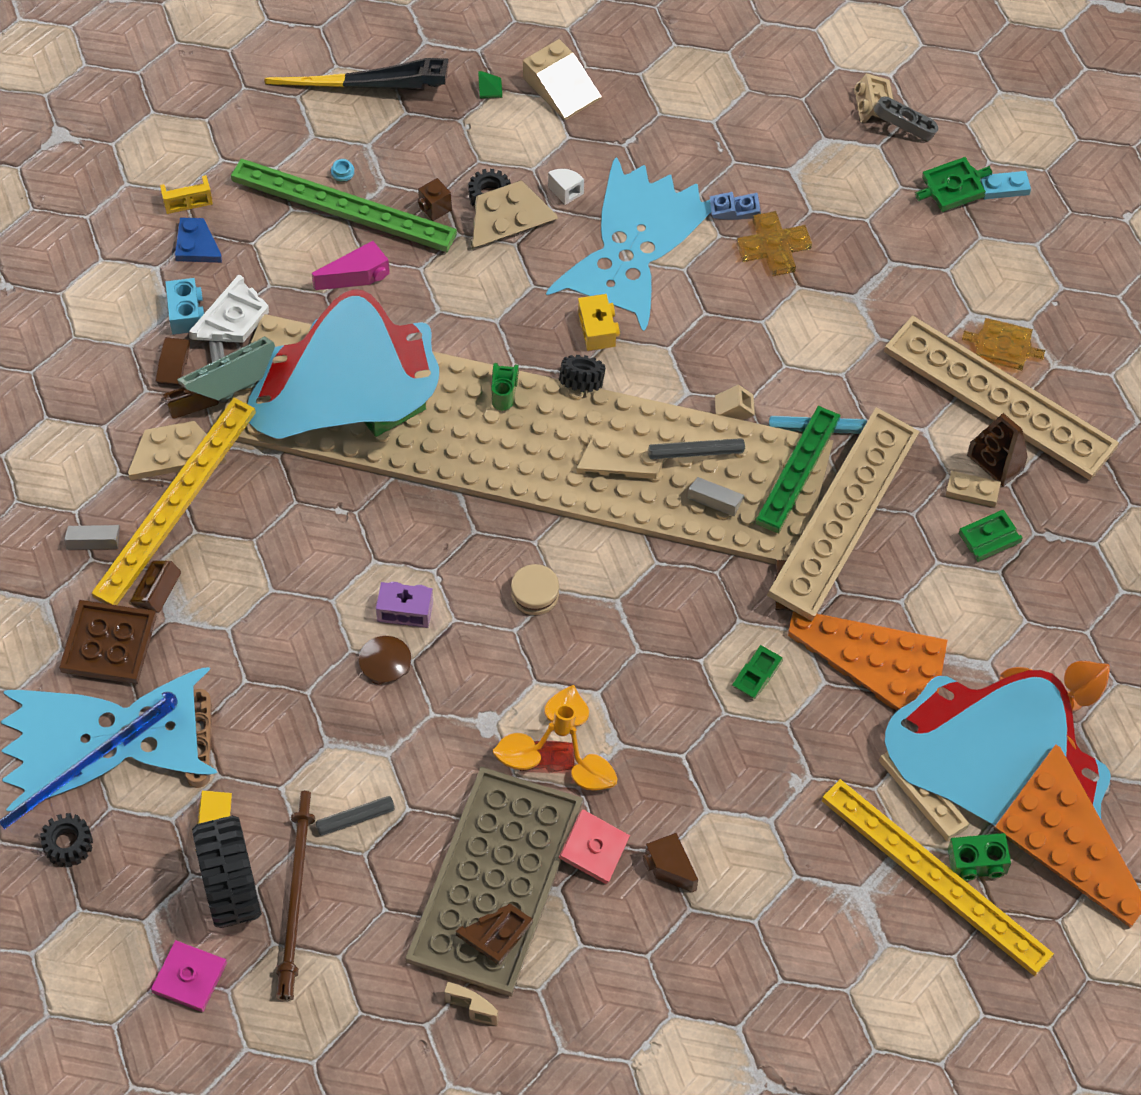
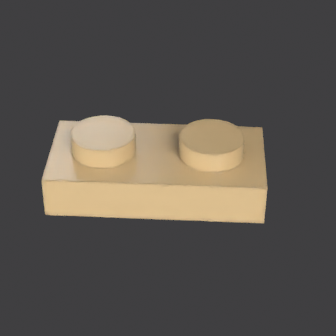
[945,471,1001,508]

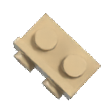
[854,73,893,123]

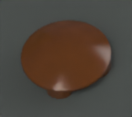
[359,636,411,685]

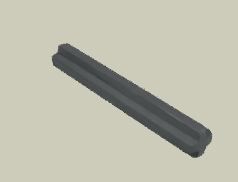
[648,438,745,459]

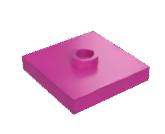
[151,940,227,1012]

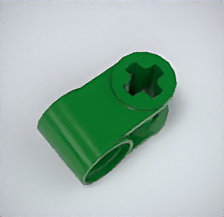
[491,363,519,411]

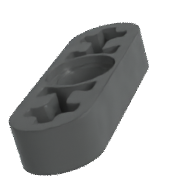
[874,96,938,141]

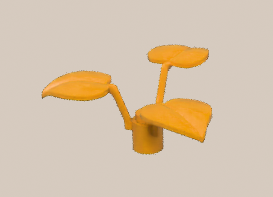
[492,685,617,791]

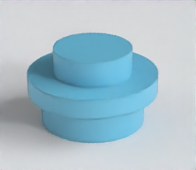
[331,159,354,181]

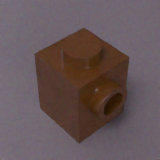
[417,178,452,221]

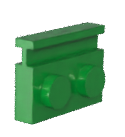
[958,509,1023,562]

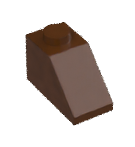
[643,833,698,892]

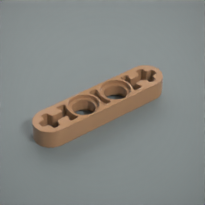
[185,689,212,788]

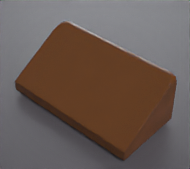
[163,387,219,419]
[130,560,181,612]

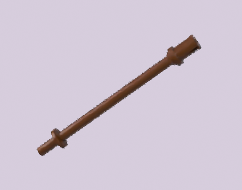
[276,790,316,1001]

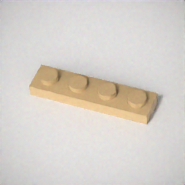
[879,752,969,842]

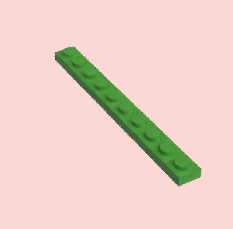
[231,158,457,252]

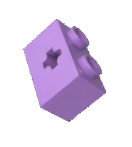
[376,582,433,628]

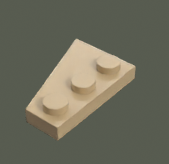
[577,429,666,479]

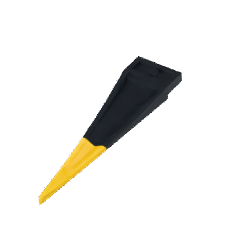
[264,58,449,90]

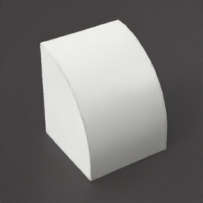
[548,169,584,205]

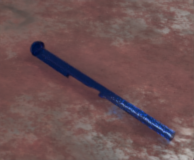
[0,692,178,829]

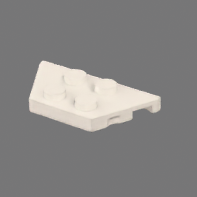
[189,275,269,343]

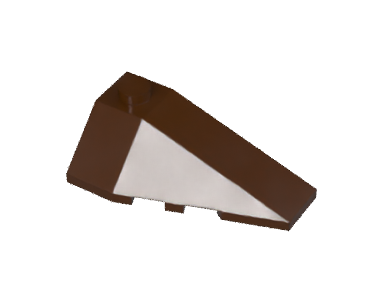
[967,413,1028,487]

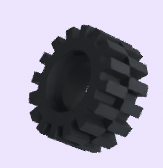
[468,168,511,206]
[559,355,606,392]
[40,813,93,867]

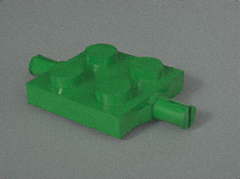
[915,157,992,212]

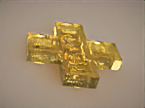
[736,211,812,277]

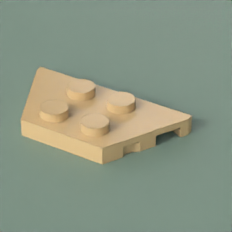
[471,180,558,249]
[128,421,226,480]

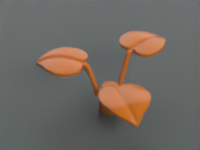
[999,660,1110,749]

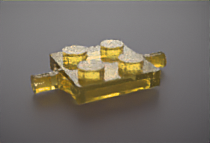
[962,318,1046,371]

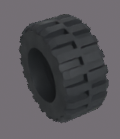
[192,815,262,928]

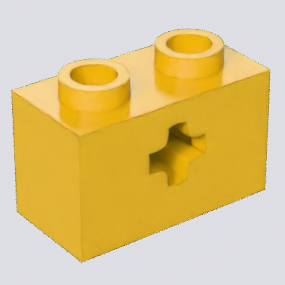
[578,294,620,351]

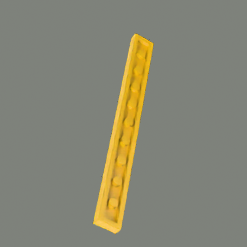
[91,398,256,605]
[822,779,1054,977]

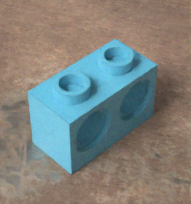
[165,278,204,335]

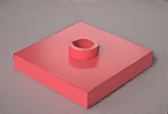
[559,810,630,884]

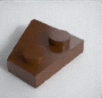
[456,904,533,965]

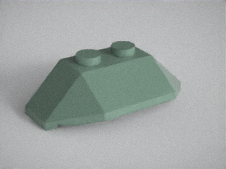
[177,336,275,400]

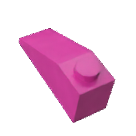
[312,241,390,290]

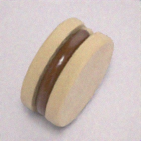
[511,564,559,615]

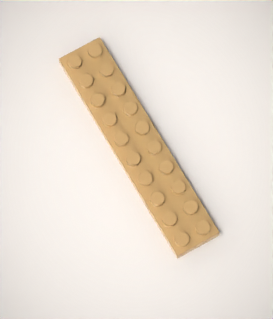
[884,316,1119,481]
[767,407,920,621]

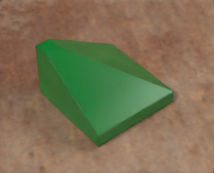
[478,71,503,99]

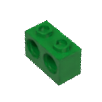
[947,833,1011,881]

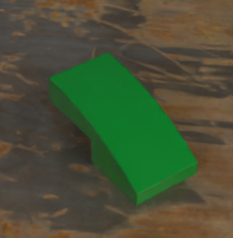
[732,645,783,699]

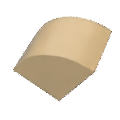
[715,385,755,420]

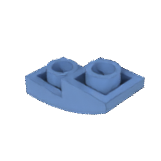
[710,192,762,220]

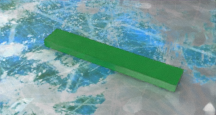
[756,406,841,534]

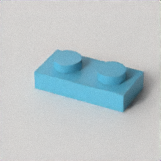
[980,171,1031,200]

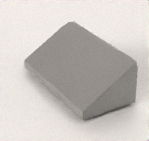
[688,477,744,516]
[64,525,120,550]

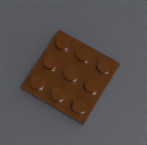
[59,600,157,684]

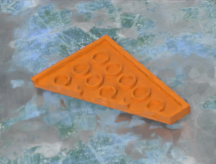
[788,611,948,711]
[994,744,1141,928]

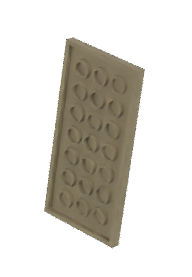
[405,767,583,997]

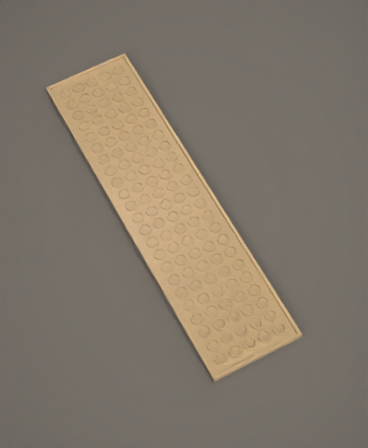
[224,314,833,565]

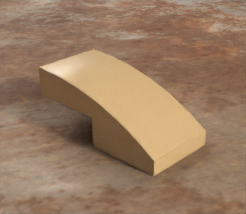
[445,982,498,1026]

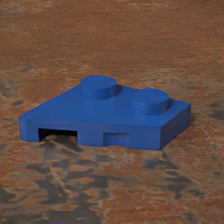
[175,217,222,263]

